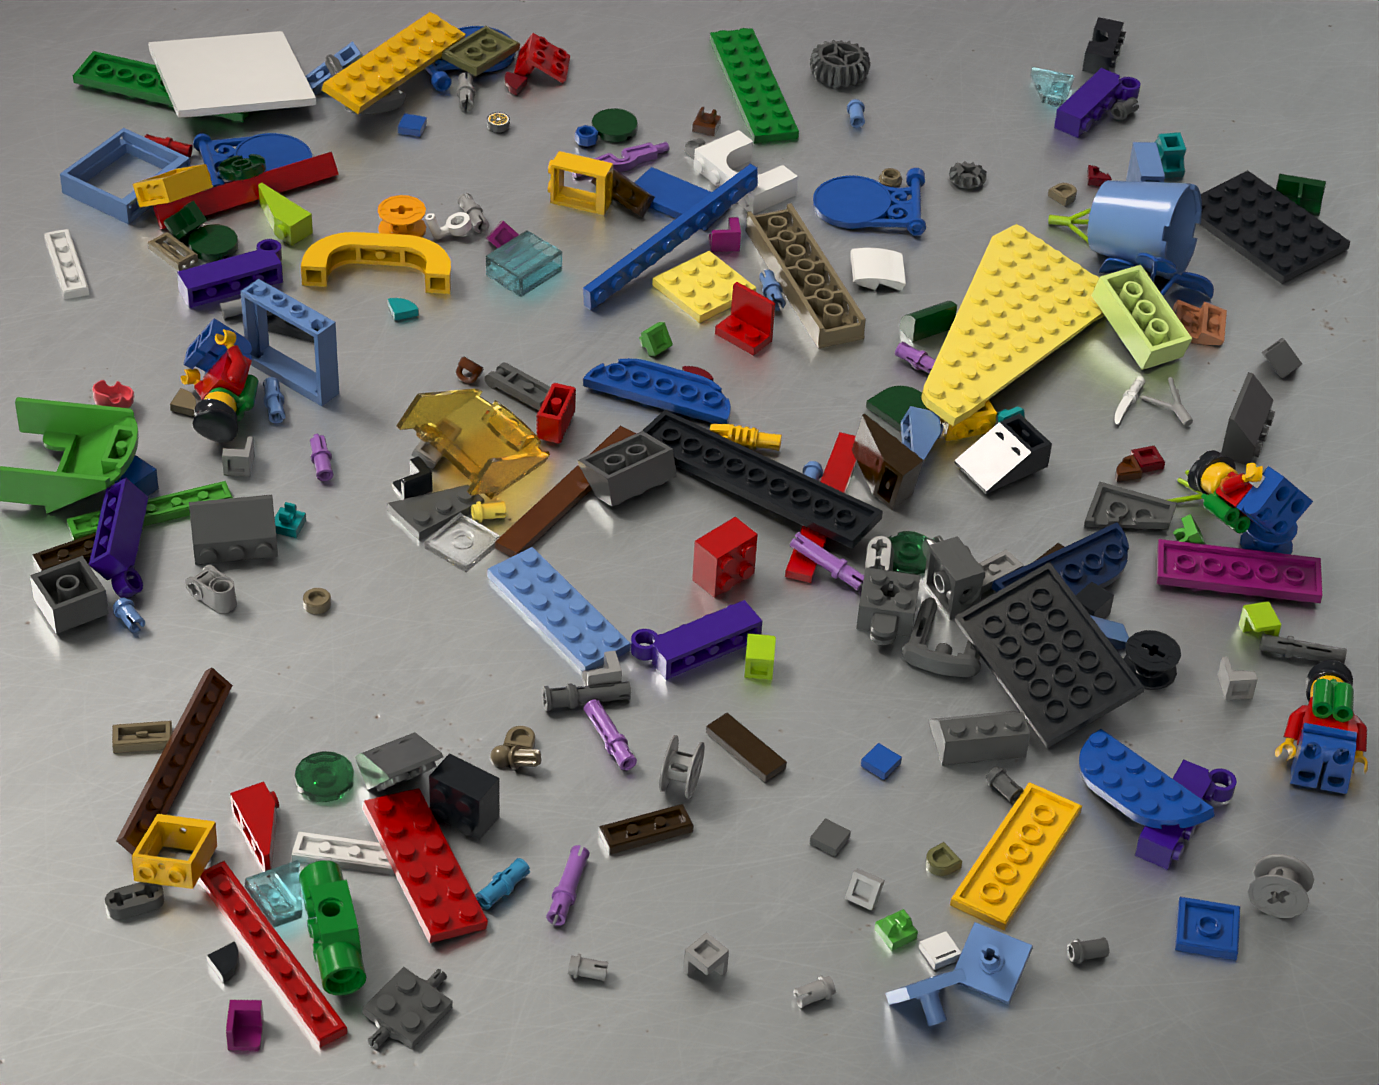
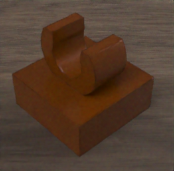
[692,107,721,136]

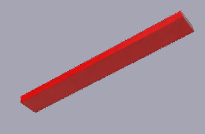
[153,152,339,229]
[785,432,857,583]
[198,861,348,1048]

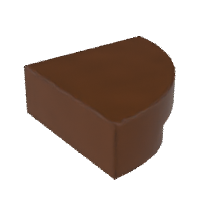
[1115,455,1142,482]

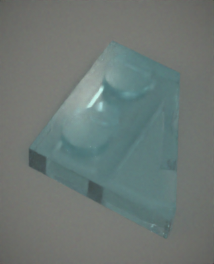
[244,860,303,928]

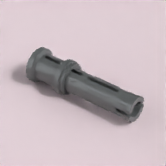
[542,681,631,712]

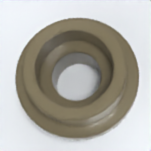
[879,168,902,188]

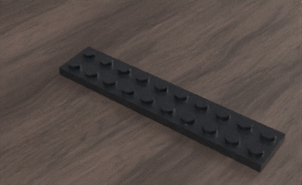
[642,410,883,549]

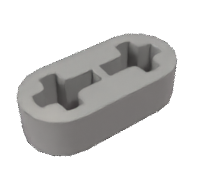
[865,536,894,571]

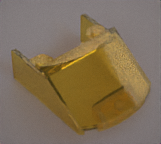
[396,388,550,500]

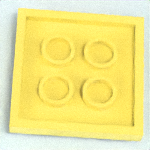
[652,251,756,323]

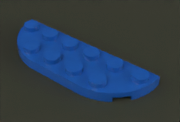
[583,358,731,424]
[1079,729,1215,829]

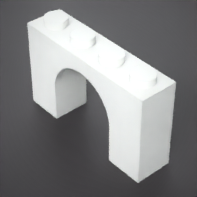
[693,130,798,215]

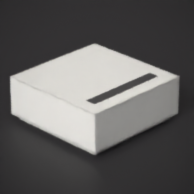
[919,931,961,970]

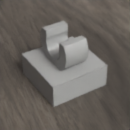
[845,868,885,911]

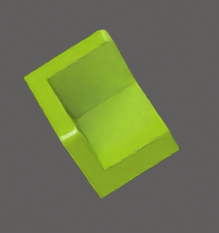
[1238,601,1282,636]
[744,634,776,680]

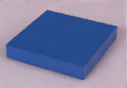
[1175,897,1240,960]

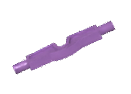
[572,142,669,178]

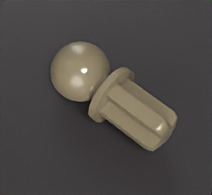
[490,745,542,769]

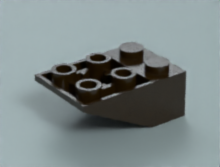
[852,413,924,510]

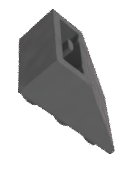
[355,732,443,792]

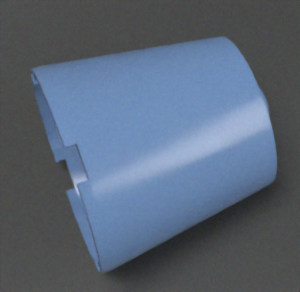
[1088,180,1202,280]

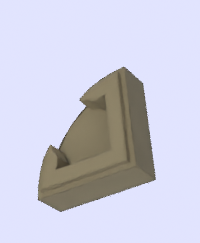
[170,388,196,417]

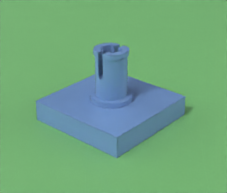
[954,922,1033,1005]
[885,968,966,1026]

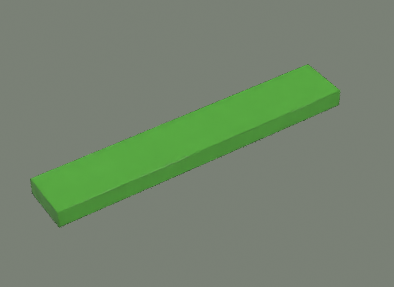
[67,481,233,540]

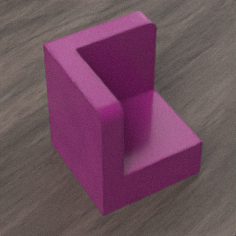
[709,217,741,252]
[486,220,521,255]
[226,1000,264,1051]

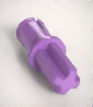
[310,434,334,481]

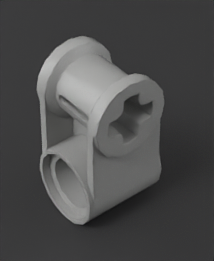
[185,564,237,613]

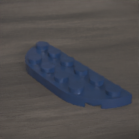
[991,522,1129,596]

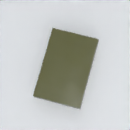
[442,26,520,76]

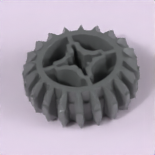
[810,40,871,88]

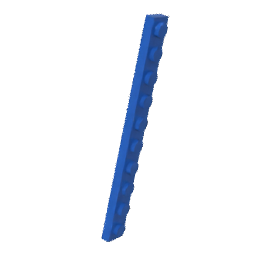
[583,164,758,310]

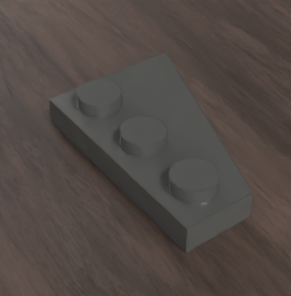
[1084,481,1177,529]
[387,485,484,540]

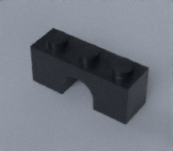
[1082,17,1126,74]

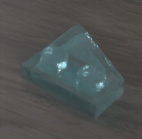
[1030,67,1074,107]

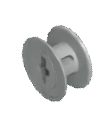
[659,735,705,799]
[1248,854,1314,918]

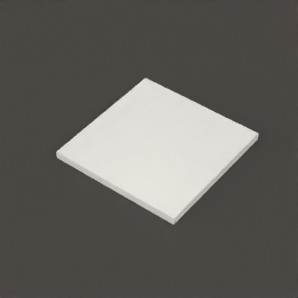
[149,31,316,118]

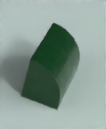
[899,301,957,343]

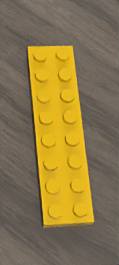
[322,12,466,114]

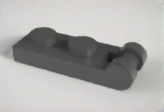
[485,362,550,410]

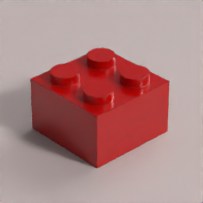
[692,517,758,598]

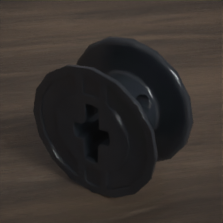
[1124,630,1181,690]

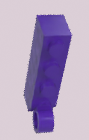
[1054,68,1141,138]
[177,239,283,309]
[89,478,149,599]
[631,600,763,680]
[1135,759,1237,870]

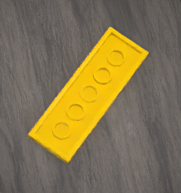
[950,782,1082,931]

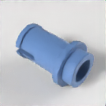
[847,99,865,128]
[802,461,823,481]
[113,598,145,633]

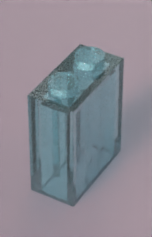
[486,230,562,297]

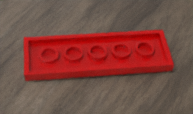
[362,788,488,943]

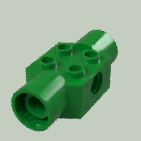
[299,860,366,995]

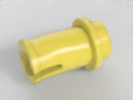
[471,501,506,523]

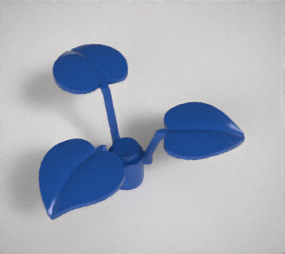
[1099,253,1214,299]

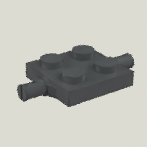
[362,967,453,1049]

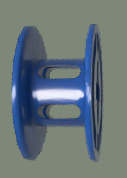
[1240,520,1298,554]

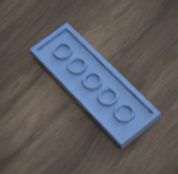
[487,547,631,672]

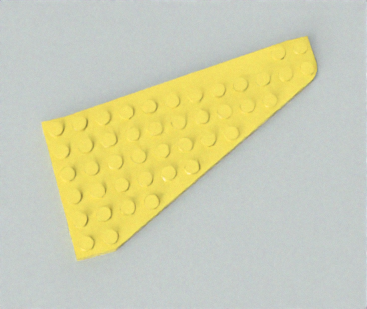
[921,224,1105,426]

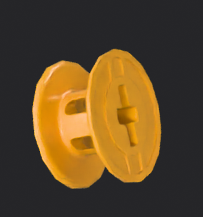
[377,195,427,237]

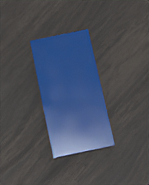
[634,167,731,231]

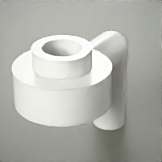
[425,212,472,239]

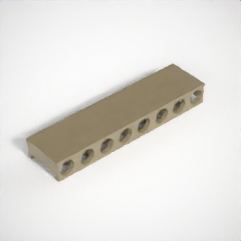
[745,203,866,349]

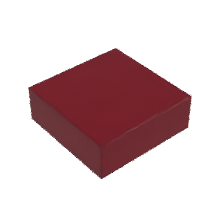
[1130,445,1165,473]

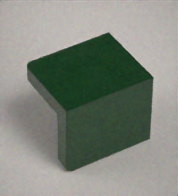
[164,200,207,240]

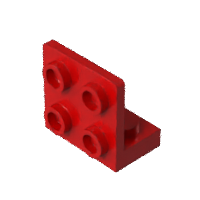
[514,33,571,83]
[715,282,775,356]

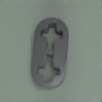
[105,882,164,920]

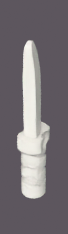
[1114,376,1145,425]

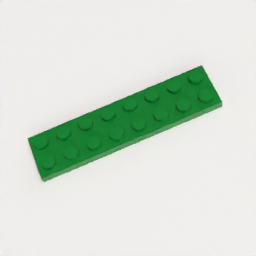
[709,28,799,144]
[73,51,251,122]

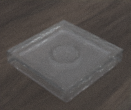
[424,513,501,572]

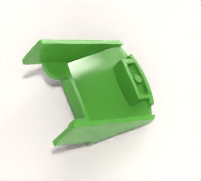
[0,397,139,514]

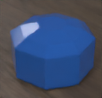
[575,125,598,147]

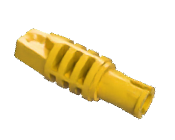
[710,424,782,451]

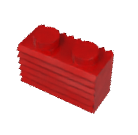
[536,383,576,443]

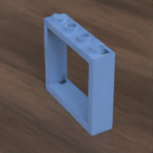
[60,128,190,224]
[241,279,340,406]

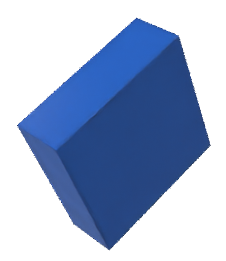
[398,113,427,137]
[861,743,902,780]

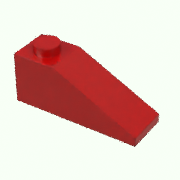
[230,781,279,876]

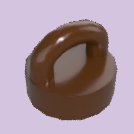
[456,356,484,384]

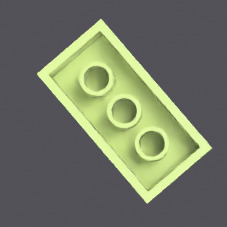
[1091,265,1192,370]

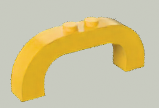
[301,232,451,294]

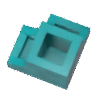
[1155,132,1187,178]

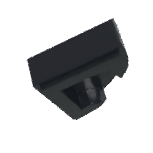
[207,941,239,983]

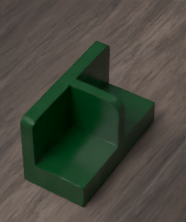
[1276,173,1326,216]

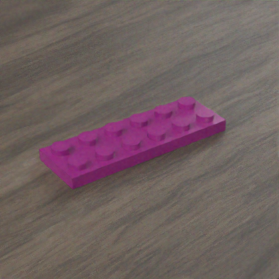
[1156,539,1323,603]

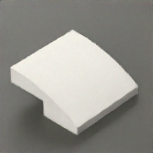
[850,248,906,291]

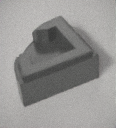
[684,138,705,160]

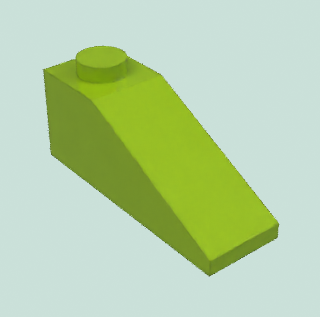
[258,183,313,246]

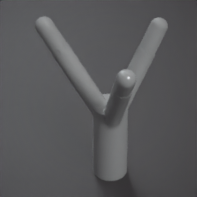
[1141,377,1193,426]

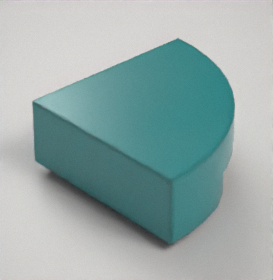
[387,298,419,320]

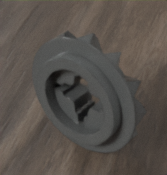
[949,161,986,188]

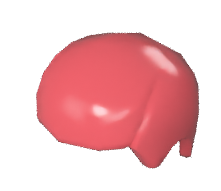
[92,380,135,408]

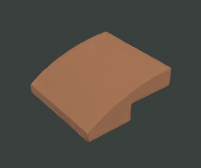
[1173,300,1227,345]

